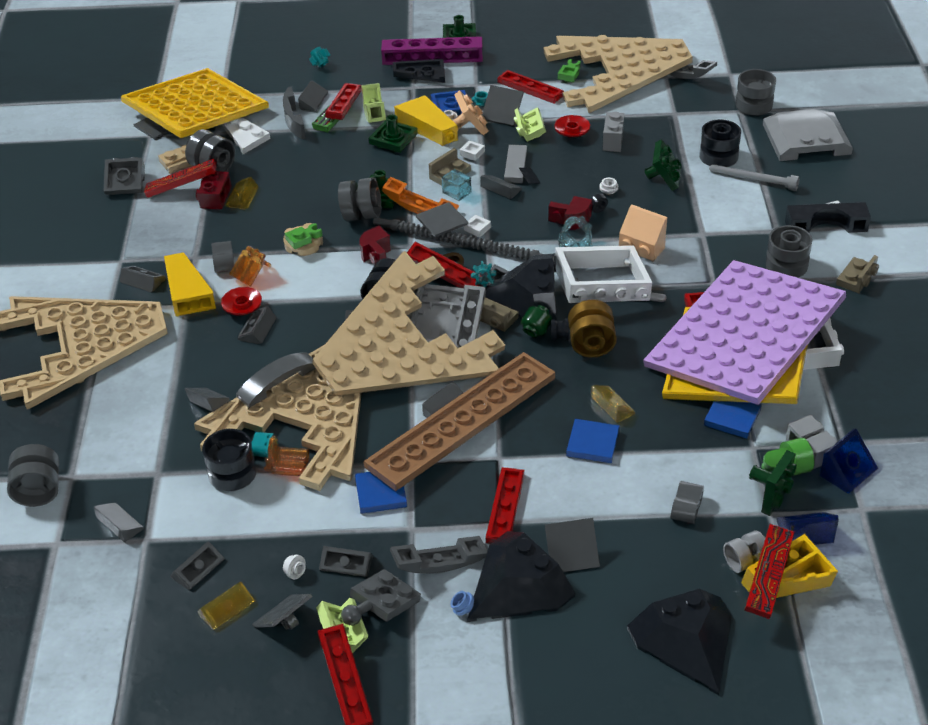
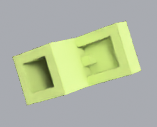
[361,83,386,122]

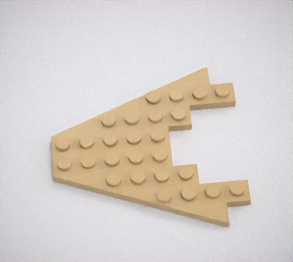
[543,35,693,113]
[313,251,505,396]
[0,296,168,409]
[194,345,361,491]

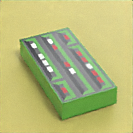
[312,105,339,132]

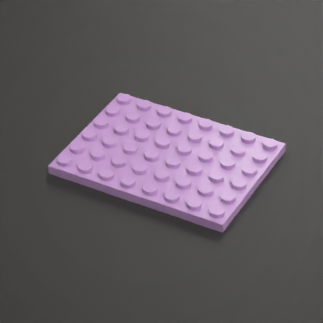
[643,260,846,405]

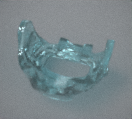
[558,216,593,247]

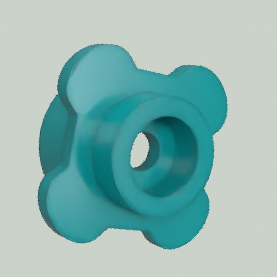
[472,91,488,107]

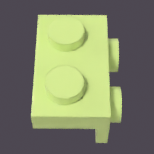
[514,107,546,142]
[316,598,368,653]

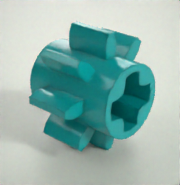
[309,46,330,68]
[471,261,496,288]

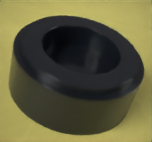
[591,193,608,213]

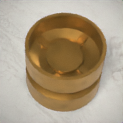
[568,300,616,357]

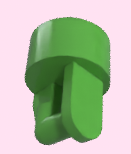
[761,438,815,476]

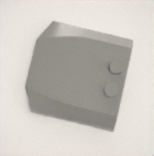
[763,109,853,161]
[407,284,486,348]

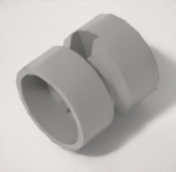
[723,530,765,573]

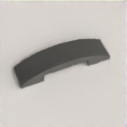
[668,60,717,79]
[283,86,306,140]
[236,352,316,408]
[390,536,488,574]

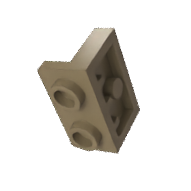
[429,148,471,188]
[836,255,879,293]
[480,298,518,332]

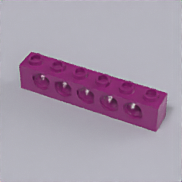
[381,37,483,65]

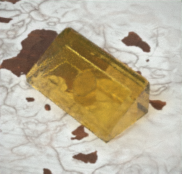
[226,177,258,209]
[591,385,635,423]
[198,582,255,630]

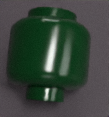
[521,305,552,338]

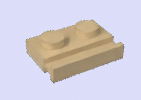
[158,145,192,174]

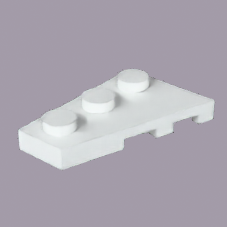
[222,117,270,154]

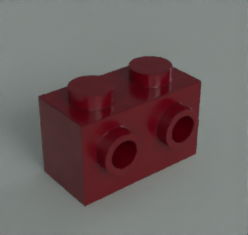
[196,171,231,209]

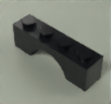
[785,202,871,233]

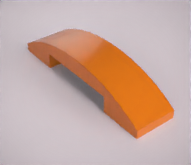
[382,177,459,214]

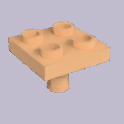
[452,90,488,135]

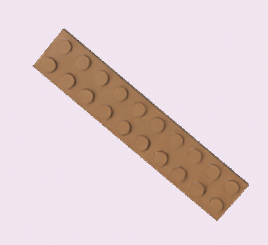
[364,352,556,491]

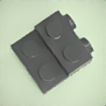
[103,157,145,195]

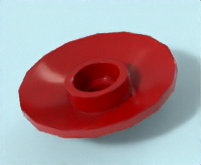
[554,115,590,137]
[221,287,262,315]

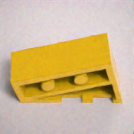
[741,534,838,598]

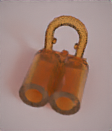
[229,246,272,287]
[264,436,309,476]

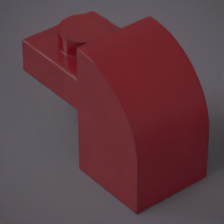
[548,196,592,230]
[359,226,391,264]

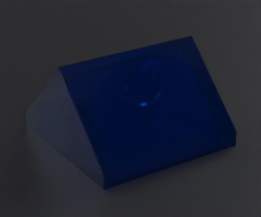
[820,428,878,493]
[776,512,839,545]

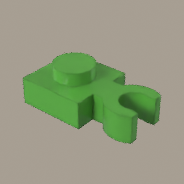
[558,59,581,82]
[285,223,322,249]

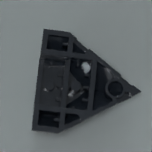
[485,253,557,320]
[467,531,575,622]
[627,588,732,696]

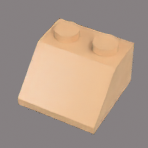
[619,205,667,261]

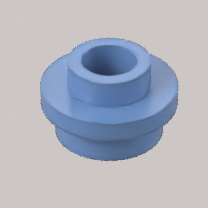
[450,591,474,616]

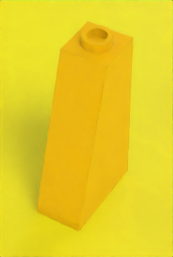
[394,95,458,146]
[164,252,216,316]

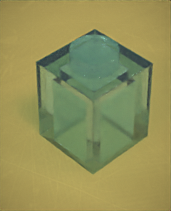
[442,169,472,201]

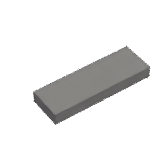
[504,145,527,183]

